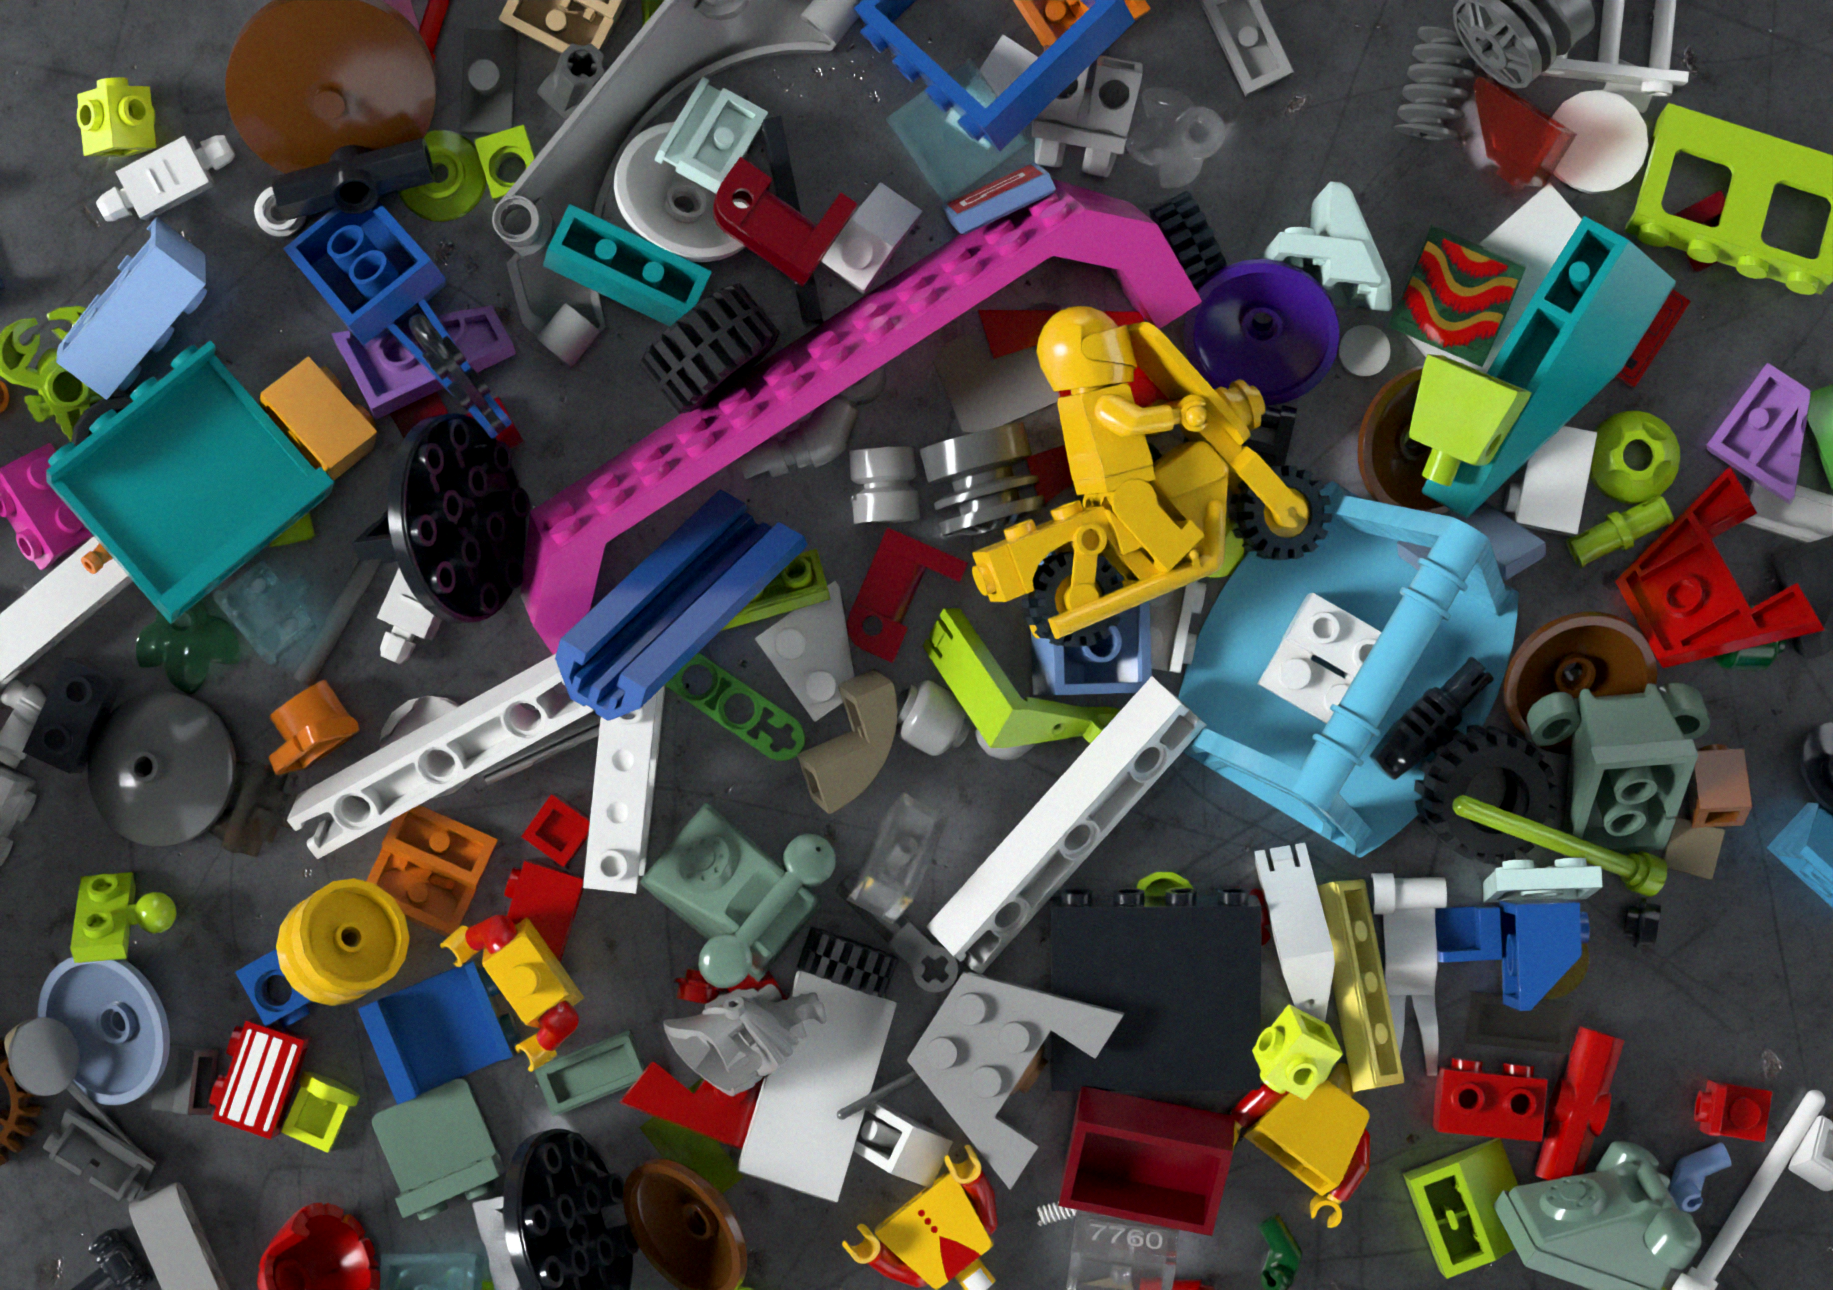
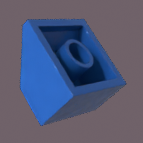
[1500,899,1590,1011]

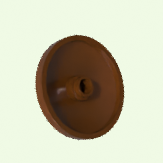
[225,0,436,174]

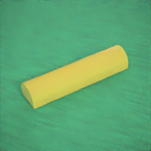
[1317,879,1404,1092]

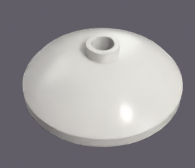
[614,122,759,262]

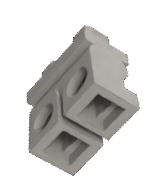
[1031,45,1143,177]

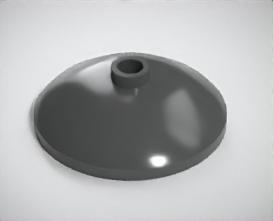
[87,691,237,846]

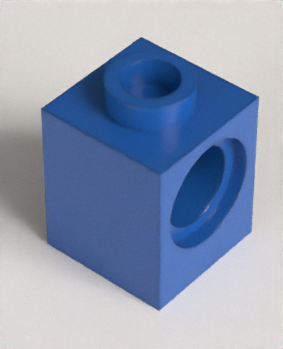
[235,949,311,1029]

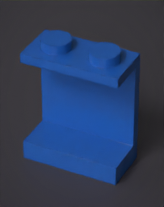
[358,957,521,1105]

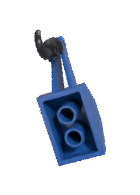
[283,200,512,439]

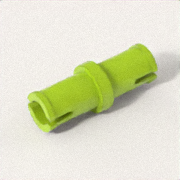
[1566,493,1674,569]

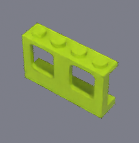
[1624,103,1833,295]

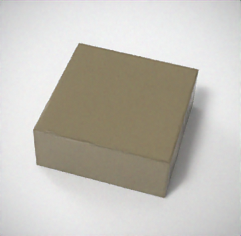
[1661,817,1725,880]

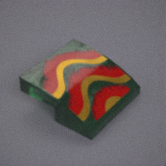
[1387,224,1526,367]

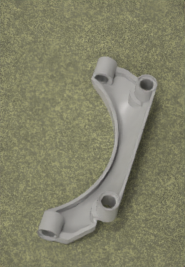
[492,0,860,368]

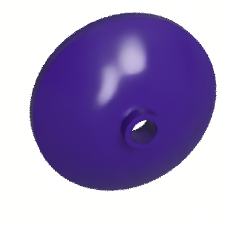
[1183,259,1340,406]

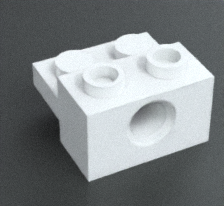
[1257,593,1382,724]

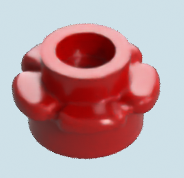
[674,969,725,1004]

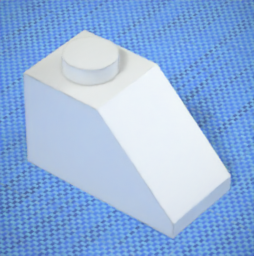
[821,182,923,296]
[853,1101,953,1188]

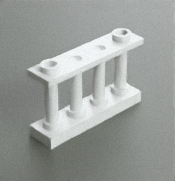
[1475,0,1689,96]
[583,685,665,894]

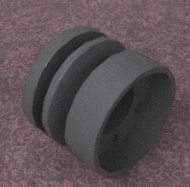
[1453,0,1595,89]
[920,422,1046,536]

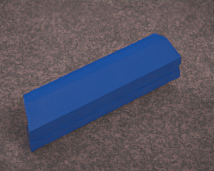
[555,489,808,721]

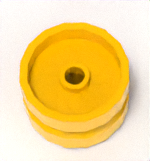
[276,878,410,1006]

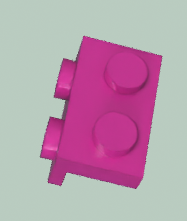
[0,442,94,571]

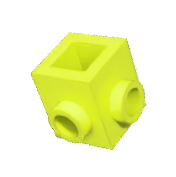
[77,77,156,157]
[1252,1004,1343,1100]

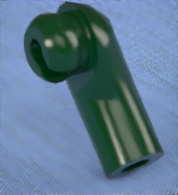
[1257,1213,1303,1290]

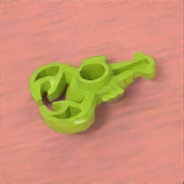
[0,305,110,442]

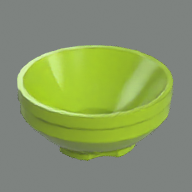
[1589,410,1680,504]

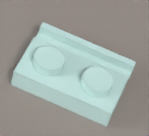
[655,77,769,194]

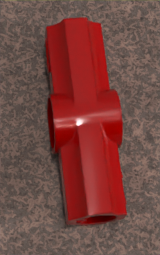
[1534,1026,1625,1180]

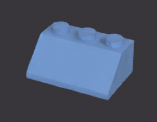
[1031,551,1152,696]

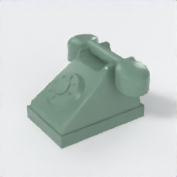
[1527,682,1711,858]
[639,803,836,988]
[1493,1140,1701,1290]

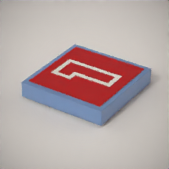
[942,162,1056,235]

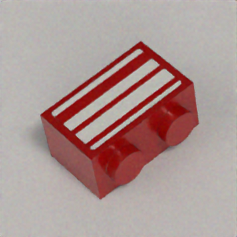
[209,1017,313,1140]

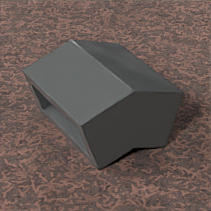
[151,1043,218,1115]

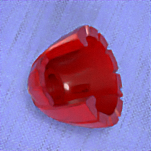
[257,1202,380,1290]

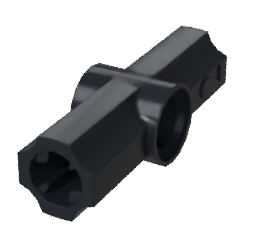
[271,138,436,221]

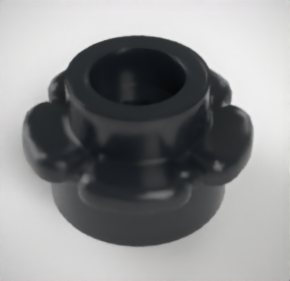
[1623,897,1661,948]

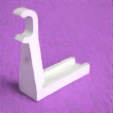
[1254,843,1335,1022]

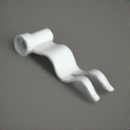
[1370,873,1447,1076]

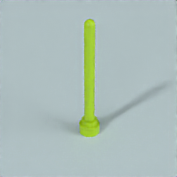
[1452,795,1667,897]

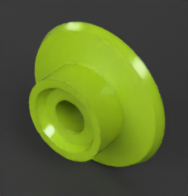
[398,130,487,222]

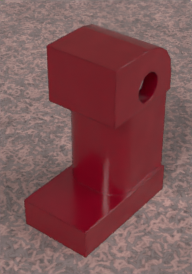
[713,157,858,287]
[846,527,968,663]

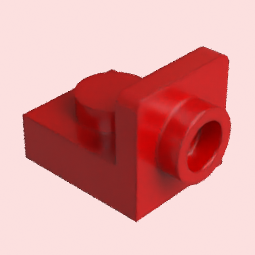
[1694,1079,1773,1142]

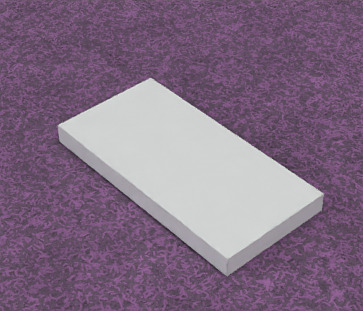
[1392,183,1582,373]
[736,971,897,1203]

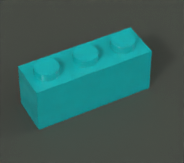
[543,204,712,326]

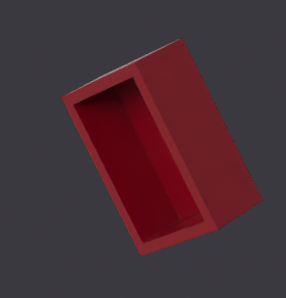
[1058,1086,1235,1236]

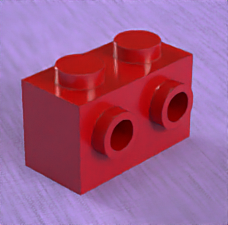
[1432,1058,1548,1142]

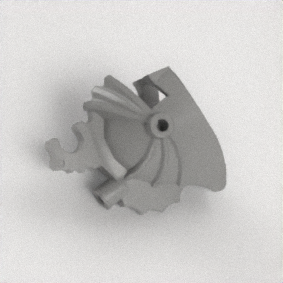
[663,984,827,1097]

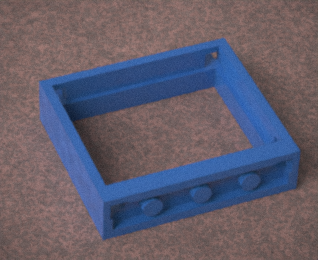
[854,0,1135,152]

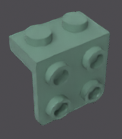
[372,1078,505,1221]

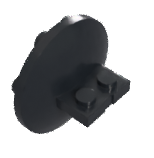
[352,413,530,624]
[472,1128,639,1290]

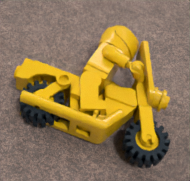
[972,306,1332,647]

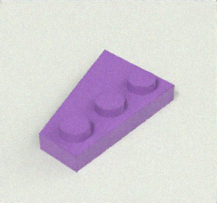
[331,305,516,420]

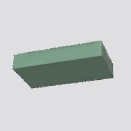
[534,1029,646,1117]

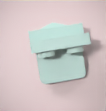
[1257,181,1392,311]

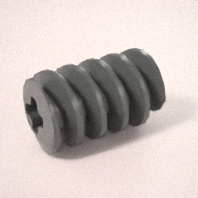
[1393,26,1475,141]

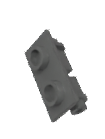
[43,1108,156,1203]

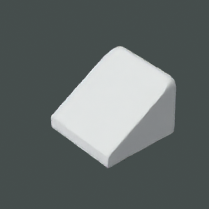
[1788,1115,1833,1191]

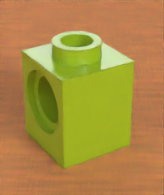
[474,124,536,204]

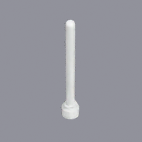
[1671,1090,1825,1290]

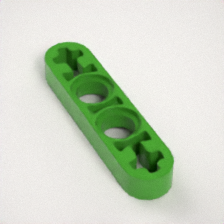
[665,652,805,761]

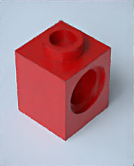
[521,793,590,867]

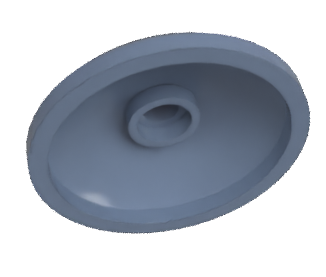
[38,957,170,1105]

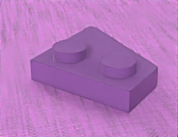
[1707,362,1811,505]

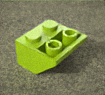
[1402,1138,1518,1279]

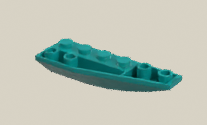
[1421,216,1676,519]

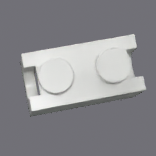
[1504,426,1597,536]

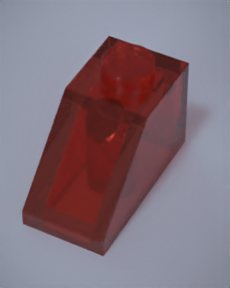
[1473,76,1577,189]

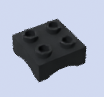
[1771,535,1833,660]

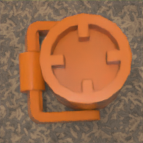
[268,679,360,775]

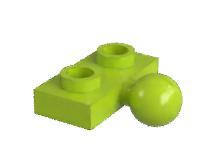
[70,872,177,963]

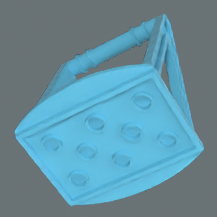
[1178,481,1519,858]

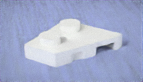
[755,581,855,722]

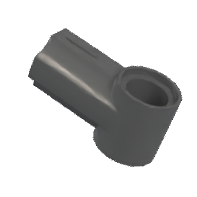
[537,43,605,120]

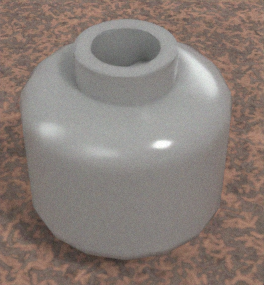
[895,680,971,756]

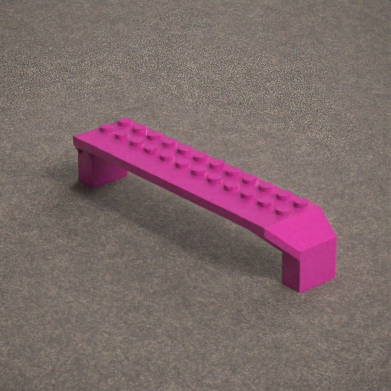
[521,178,1202,655]

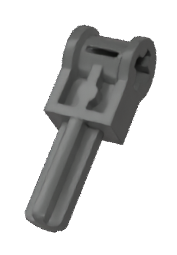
[836,870,960,993]

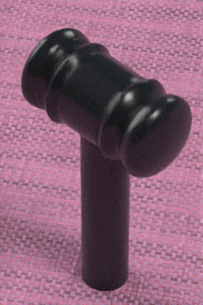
[71,1229,153,1290]

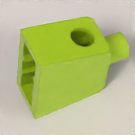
[1409,354,1532,487]

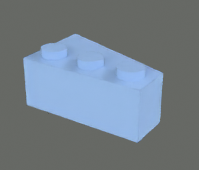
[56,216,207,400]

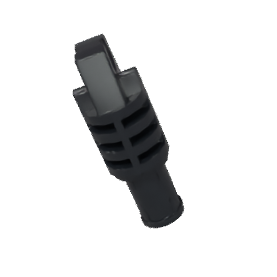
[1369,657,1494,780]

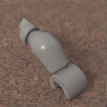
[737,365,886,479]

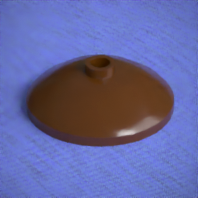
[1357,365,1450,515]
[1504,611,1657,754]
[623,1159,747,1290]

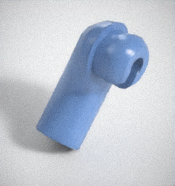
[1668,1142,1732,1212]

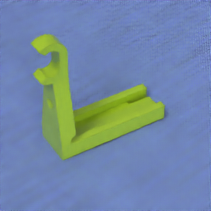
[922,608,1121,748]

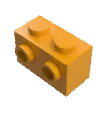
[259,356,377,481]

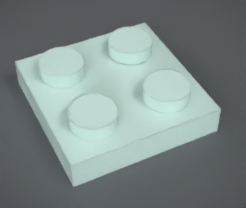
[1482,858,1603,903]

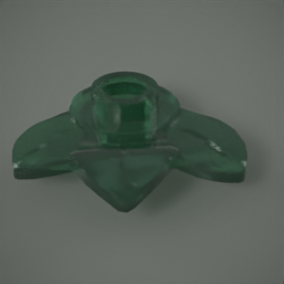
[136,600,240,694]

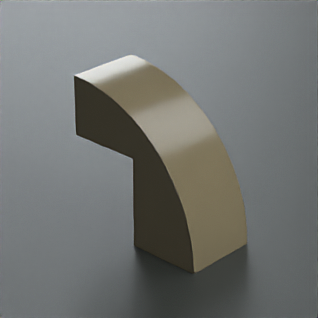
[797,669,897,814]

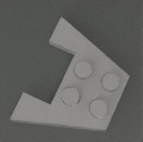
[907,971,1124,1190]

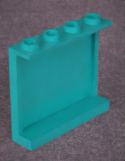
[46,340,334,624]

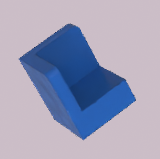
[1435,905,1503,962]

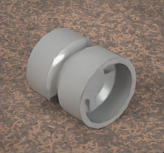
[849,446,920,525]

